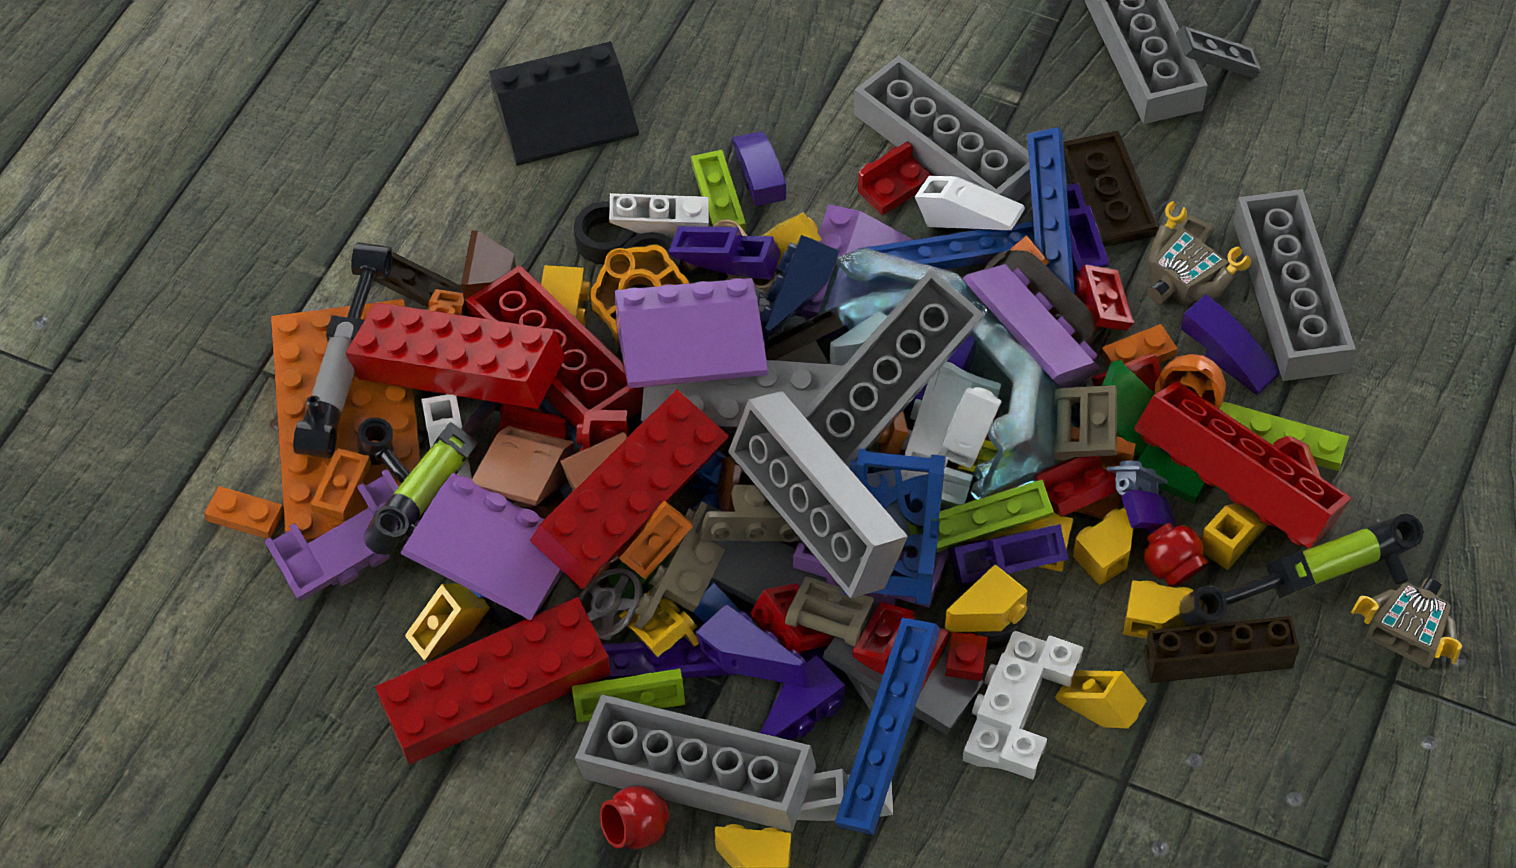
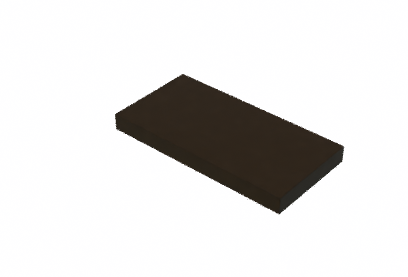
[1063,131,1159,247]

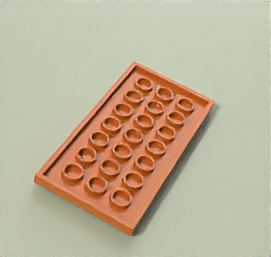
[271,299,421,543]

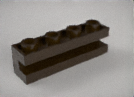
[1143,616,1300,683]

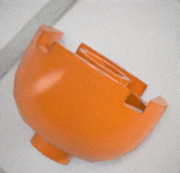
[1155,354,1226,409]

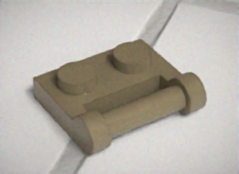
[1053,385,1117,460]
[785,576,875,647]

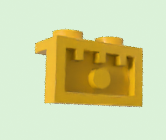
[619,589,699,657]

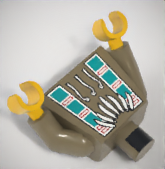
[1148,201,1251,306]
[1350,578,1462,669]

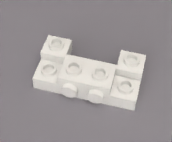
[901,361,1001,509]
[962,631,1083,780]

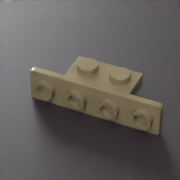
[699,485,802,542]
[634,501,725,630]

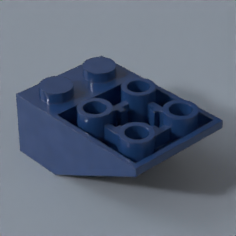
[760,235,840,341]

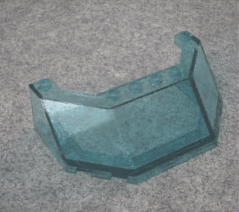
[818,248,1062,500]

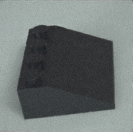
[489,41,639,166]

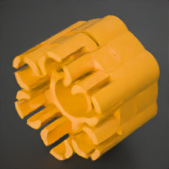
[591,245,689,347]

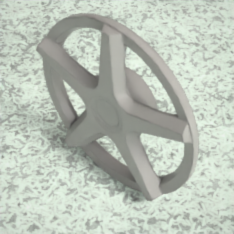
[578,568,643,640]

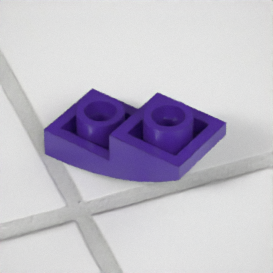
[1122,490,1177,535]

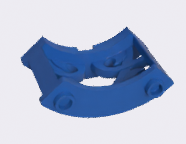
[843,449,946,605]

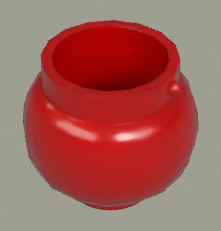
[1144,523,1209,587]
[600,785,669,850]

